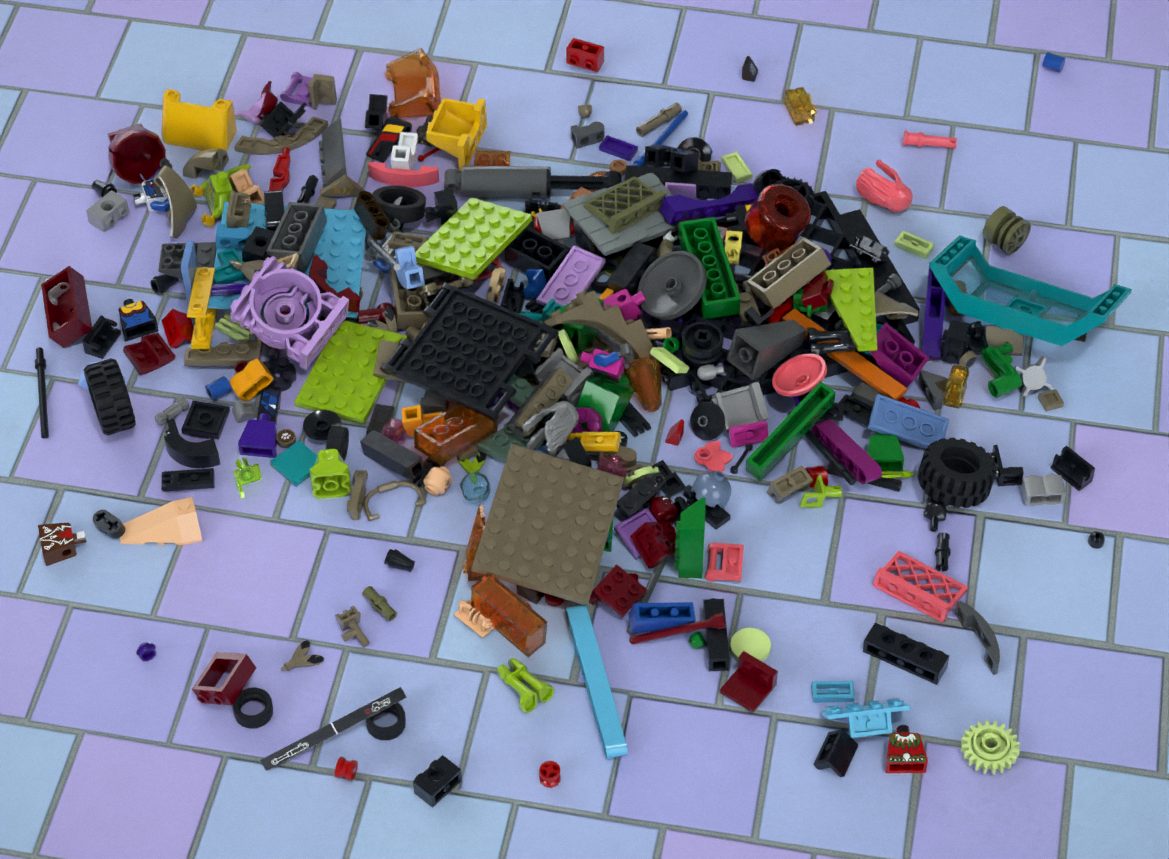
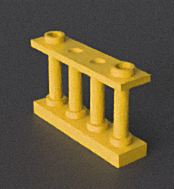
[187,267,218,349]

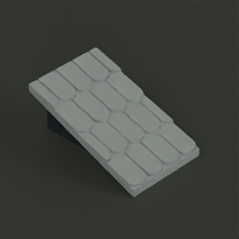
[562,173,679,258]

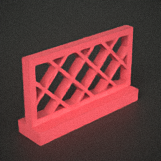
[873,551,968,623]

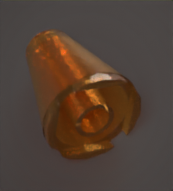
[623,357,662,412]

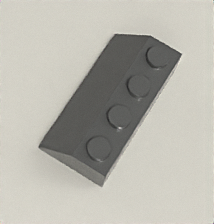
[319,119,347,188]
[267,202,327,271]

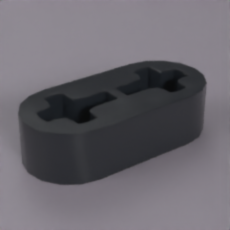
[93,510,125,539]

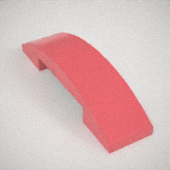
[368,162,439,187]

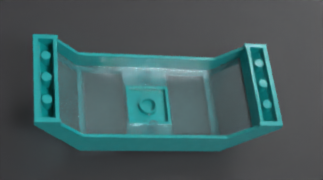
[929,235,1132,346]

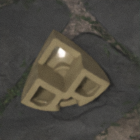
[183,148,229,179]

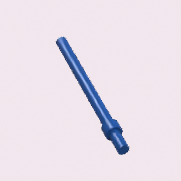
[633,110,688,166]

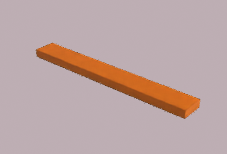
[782,308,907,400]

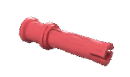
[903,130,957,149]

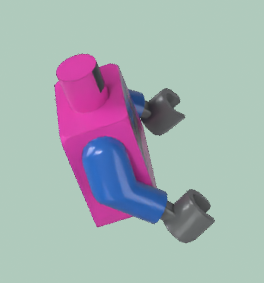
[580,343,634,381]

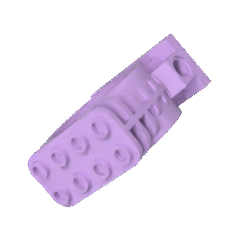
[230,256,349,371]

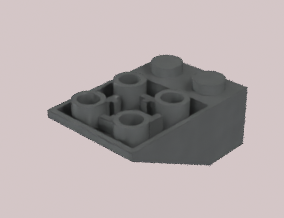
[158,242,217,279]

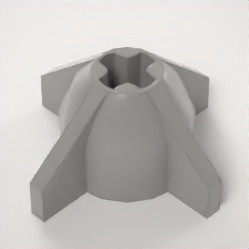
[1014,356,1054,397]

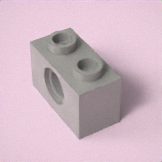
[86,190,129,232]

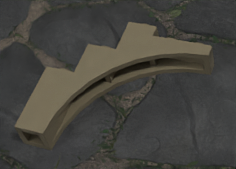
[545,290,658,370]

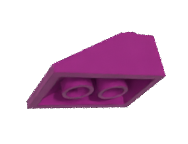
[870,322,930,388]

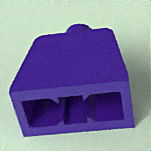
[238,413,277,458]

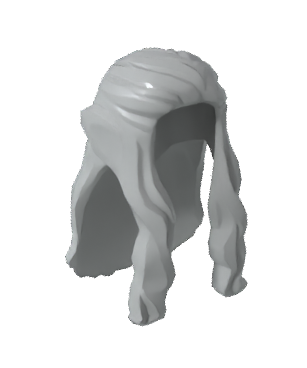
[523,401,579,456]

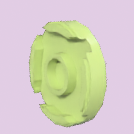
[730,627,771,662]

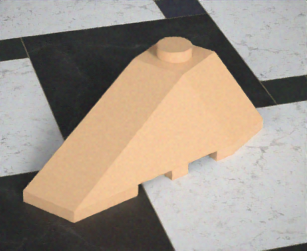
[119,497,202,546]

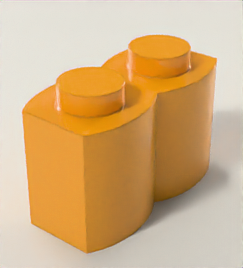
[229,358,274,401]

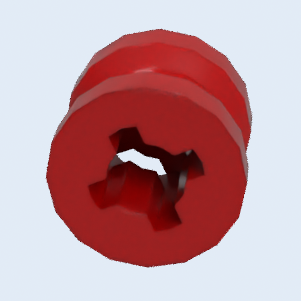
[334,757,358,781]
[539,761,561,788]

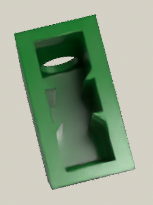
[868,432,904,471]

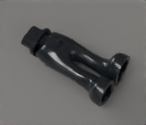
[807,327,857,356]

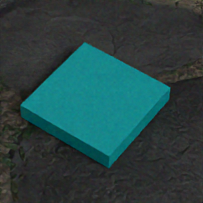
[270,440,317,486]

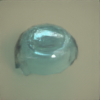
[460,472,491,504]

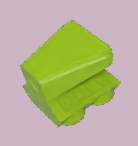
[309,449,351,499]

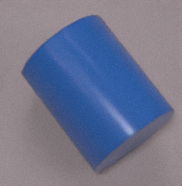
[1042,52,1066,72]
[205,376,232,400]

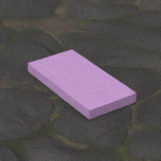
[536,246,606,306]

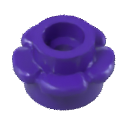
[136,642,156,661]

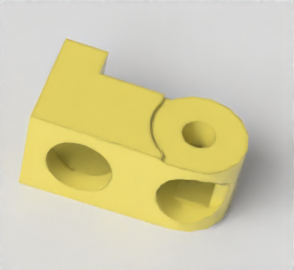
[725,231,742,265]

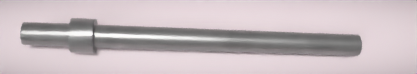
[365,232,401,271]

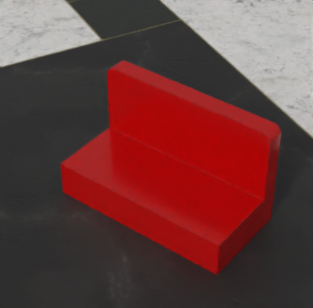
[161,308,194,349]

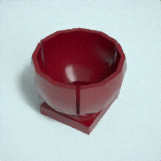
[108,123,166,184]

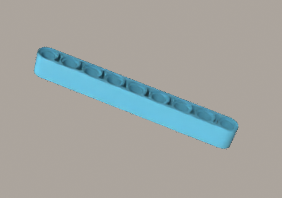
[565,604,628,759]

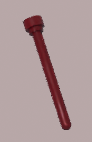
[629,612,726,644]

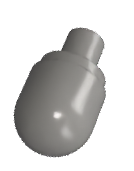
[697,364,724,380]

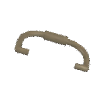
[363,481,426,521]

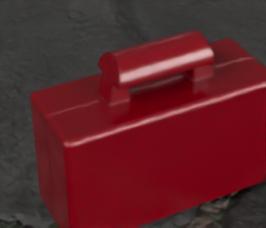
[801,272,834,310]

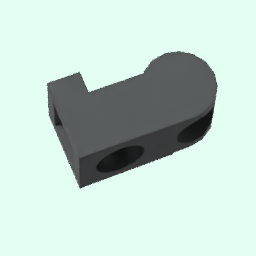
[571,122,604,149]

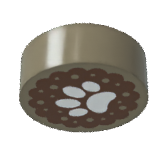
[276,429,296,448]

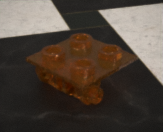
[474,151,511,166]

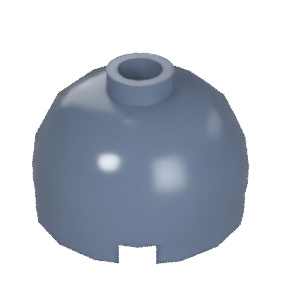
[691,471,731,508]

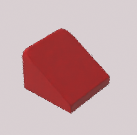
[665,419,684,446]
[805,466,828,488]

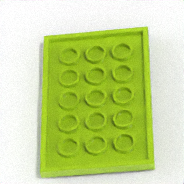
[415,197,532,280]
[294,320,408,424]

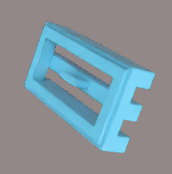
[811,681,855,703]

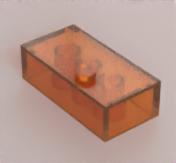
[414,404,497,465]
[471,572,547,658]

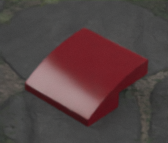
[123,333,176,375]

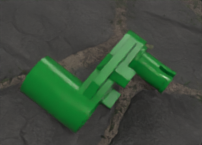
[981,341,1022,398]

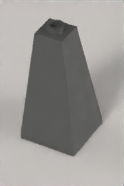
[726,320,807,381]

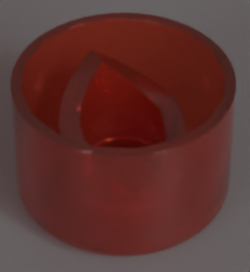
[745,184,811,251]

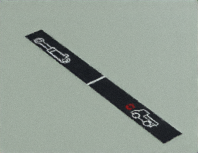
[261,687,407,771]

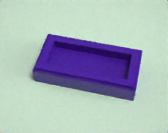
[599,135,638,161]

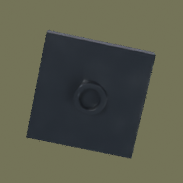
[181,401,230,439]

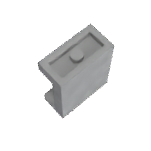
[534,348,594,404]
[711,381,769,433]

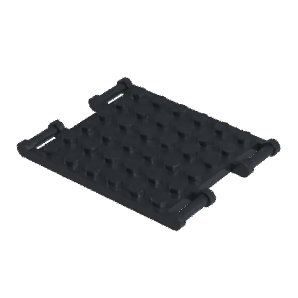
[380,283,559,422]

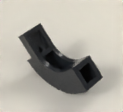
[164,419,220,468]

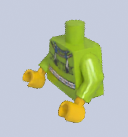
[190,171,233,227]

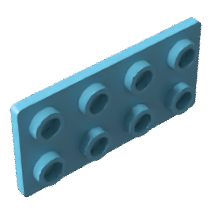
[821,698,910,738]

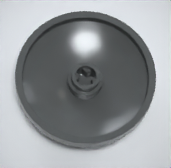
[638,251,707,320]

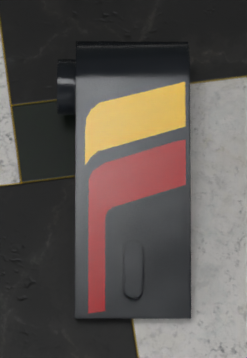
[366,116,412,163]

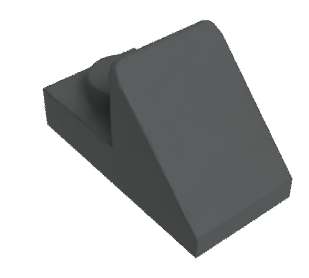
[918,370,948,411]

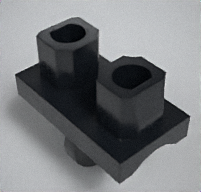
[966,321,988,355]

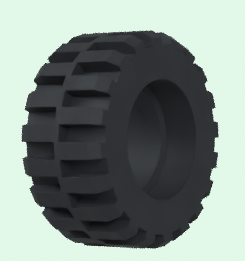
[84,358,136,435]
[918,438,997,508]

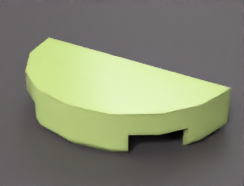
[623,466,660,487]

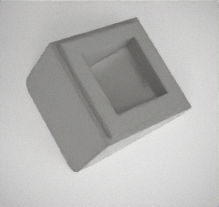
[232,400,258,423]

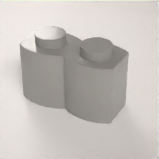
[1021,474,1066,506]

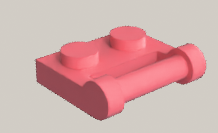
[705,543,744,581]

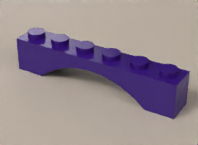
[659,183,762,225]

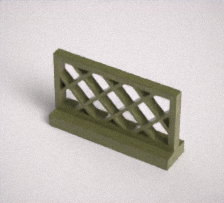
[583,176,666,234]

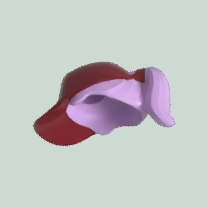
[237,81,278,124]

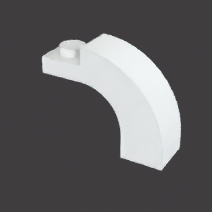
[391,132,418,170]

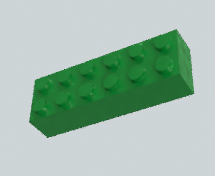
[678,217,741,319]

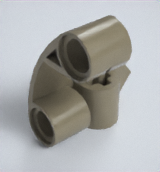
[154,166,197,239]
[842,292,918,322]

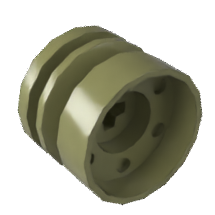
[983,206,1031,254]

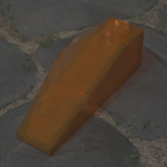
[462,504,492,581]

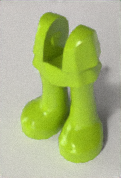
[497,658,554,713]

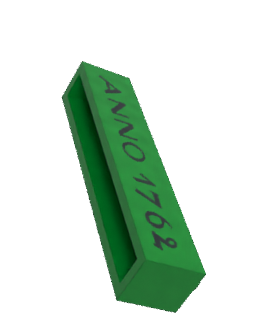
[746,381,836,482]

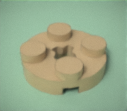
[487,266,506,303]

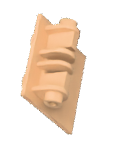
[454,590,511,638]

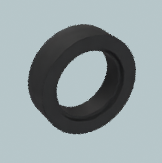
[372,186,426,223]

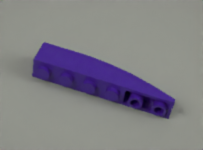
[922,262,946,360]

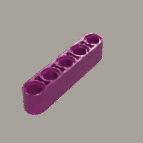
[811,419,882,484]

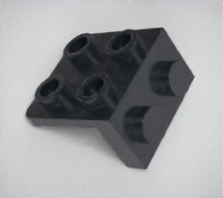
[260,101,307,138]

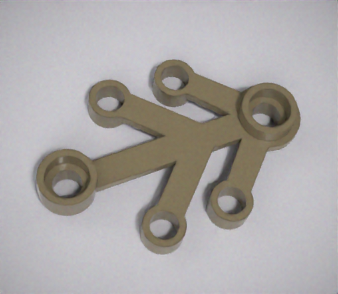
[421,277,475,297]

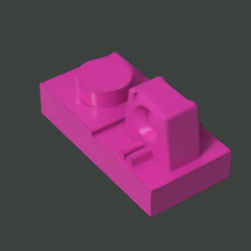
[729,420,769,448]

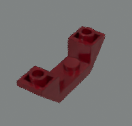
[309,255,360,313]

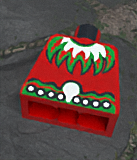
[885,725,928,773]

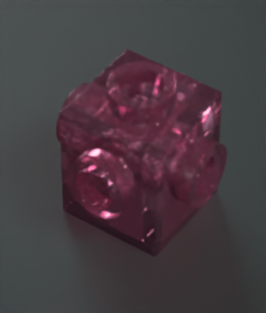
[597,454,627,478]

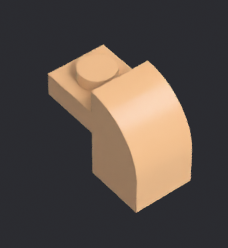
[229,169,265,204]

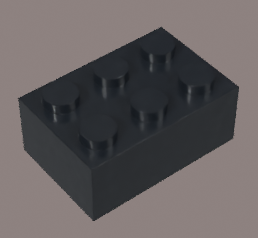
[505,226,570,283]

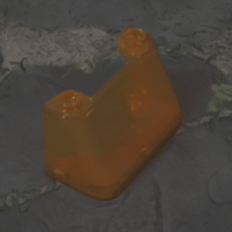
[385,48,441,118]

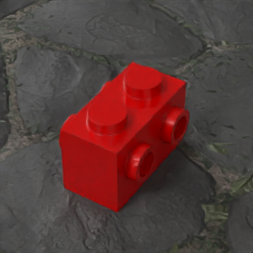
[566,38,604,72]

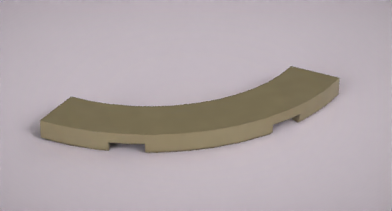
[234,117,329,155]

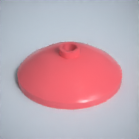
[772,354,827,397]

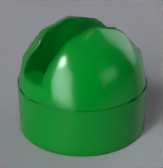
[663,337,680,353]
[689,631,706,649]

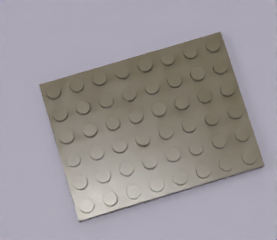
[471,444,624,606]

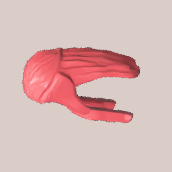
[856,159,913,213]

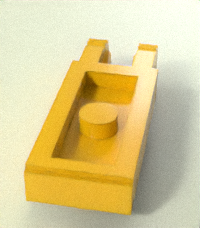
[568,432,621,452]

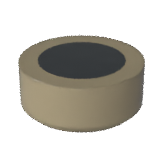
[959,351,978,369]

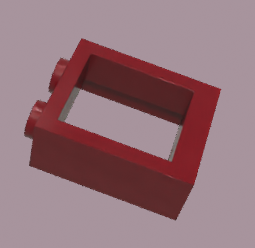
[192,652,256,705]

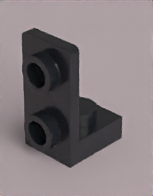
[989,445,1024,487]

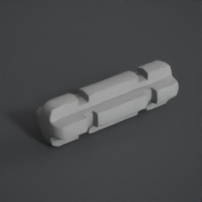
[155,398,190,425]

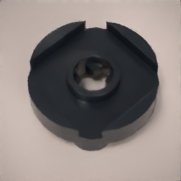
[263,357,297,391]

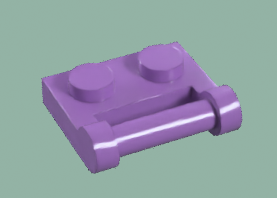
[280,72,312,107]

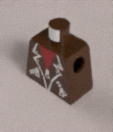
[38,522,87,566]

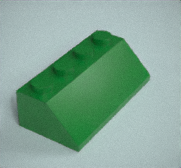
[675,498,706,579]

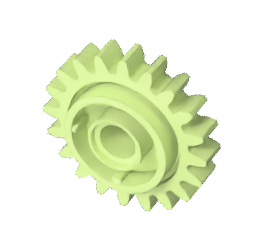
[961,720,1020,775]

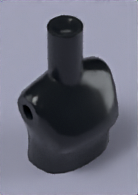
[923,496,947,532]

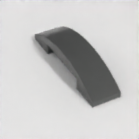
[955,601,1000,675]

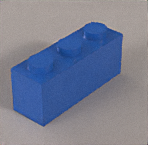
[629,602,696,632]

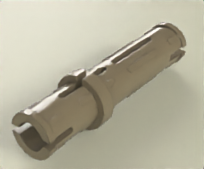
[636,102,682,137]

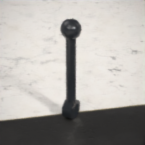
[730,443,753,474]

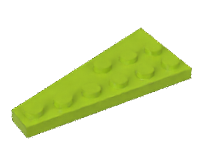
[820,268,877,351]

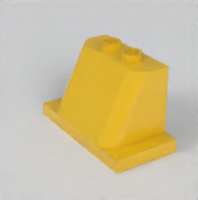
[426,98,487,171]

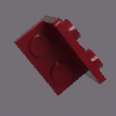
[630,522,678,569]
[589,564,647,617]
[720,651,778,712]

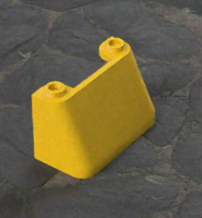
[161,89,237,151]

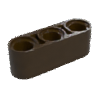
[354,191,390,240]

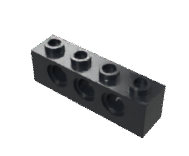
[863,623,949,685]

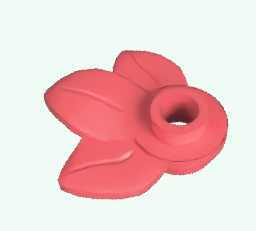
[694,441,733,472]

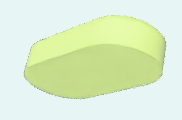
[558,329,579,363]

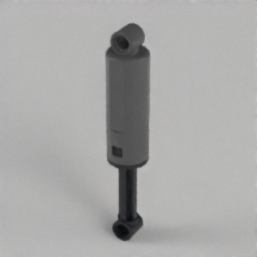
[444,165,622,198]

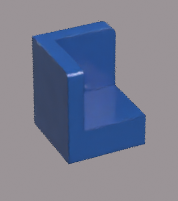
[523,269,547,298]

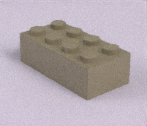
[747,237,831,309]

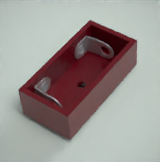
[41,266,92,348]

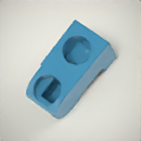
[216,223,250,249]

